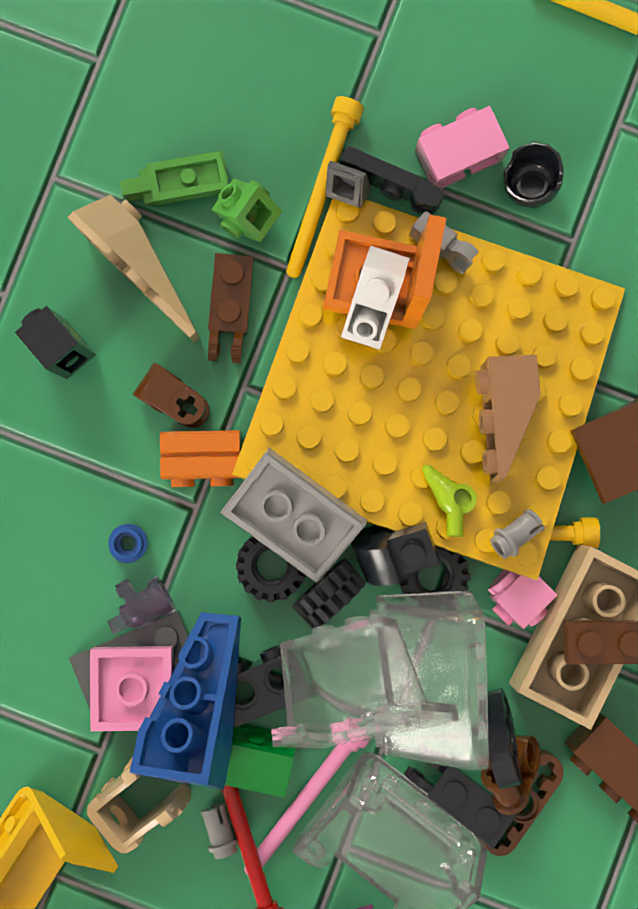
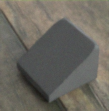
[325,161,371,208]

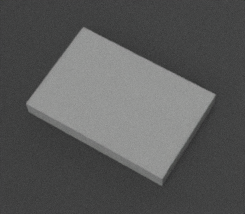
[220,447,367,584]

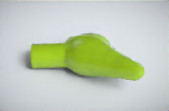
[422,465,477,537]

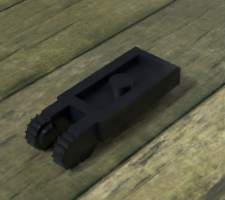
[340,146,444,215]
[404,746,516,849]

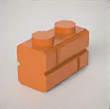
[160,430,242,487]

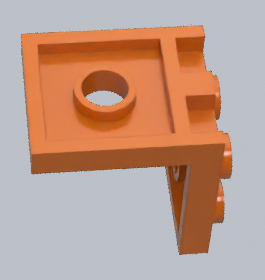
[323,215,446,329]

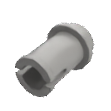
[490,509,545,559]
[200,802,238,859]

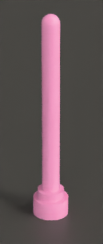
[244,715,374,875]

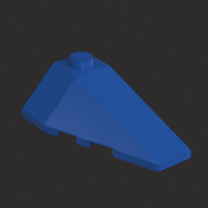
[129,612,241,790]

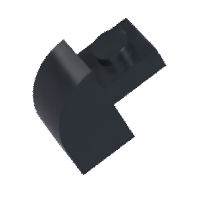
[351,522,440,586]

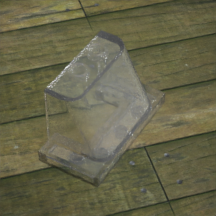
[271,616,459,749]

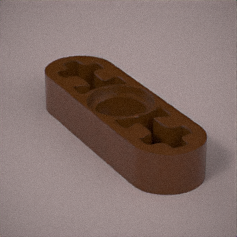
[482,750,564,856]

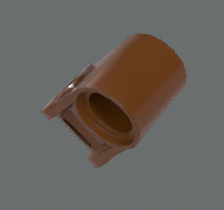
[132,362,210,428]
[481,735,540,815]

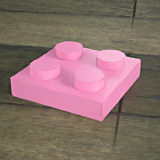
[90,646,174,731]

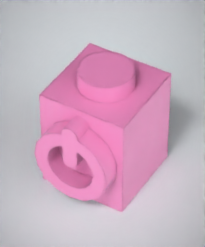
[488,570,557,629]

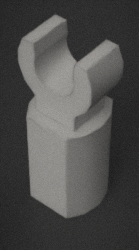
[409,211,479,274]

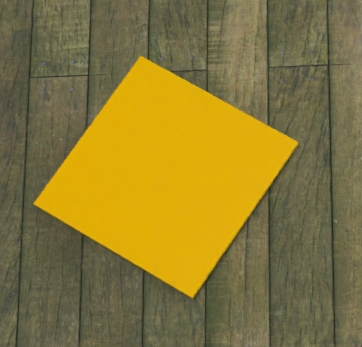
[232,198,625,580]

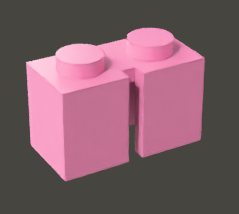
[415,106,510,189]

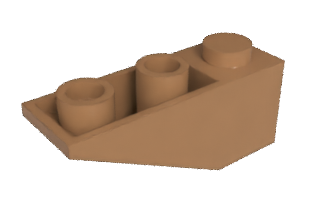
[475,355,541,484]

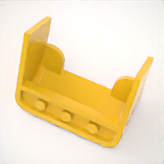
[0,787,118,909]

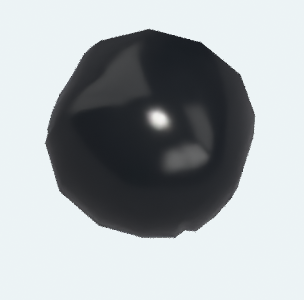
[503,142,564,208]

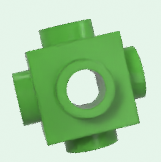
[211,178,283,242]

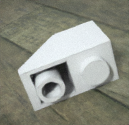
[341,246,410,350]

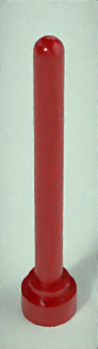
[221,785,284,909]

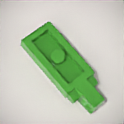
[120,150,229,206]

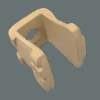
[87,757,192,853]

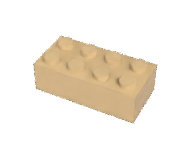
[509,544,638,730]

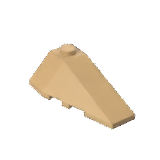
[67,195,200,343]

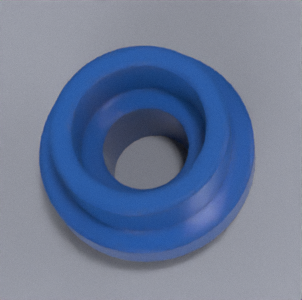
[108,524,148,563]

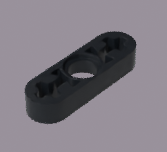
[482,688,523,789]

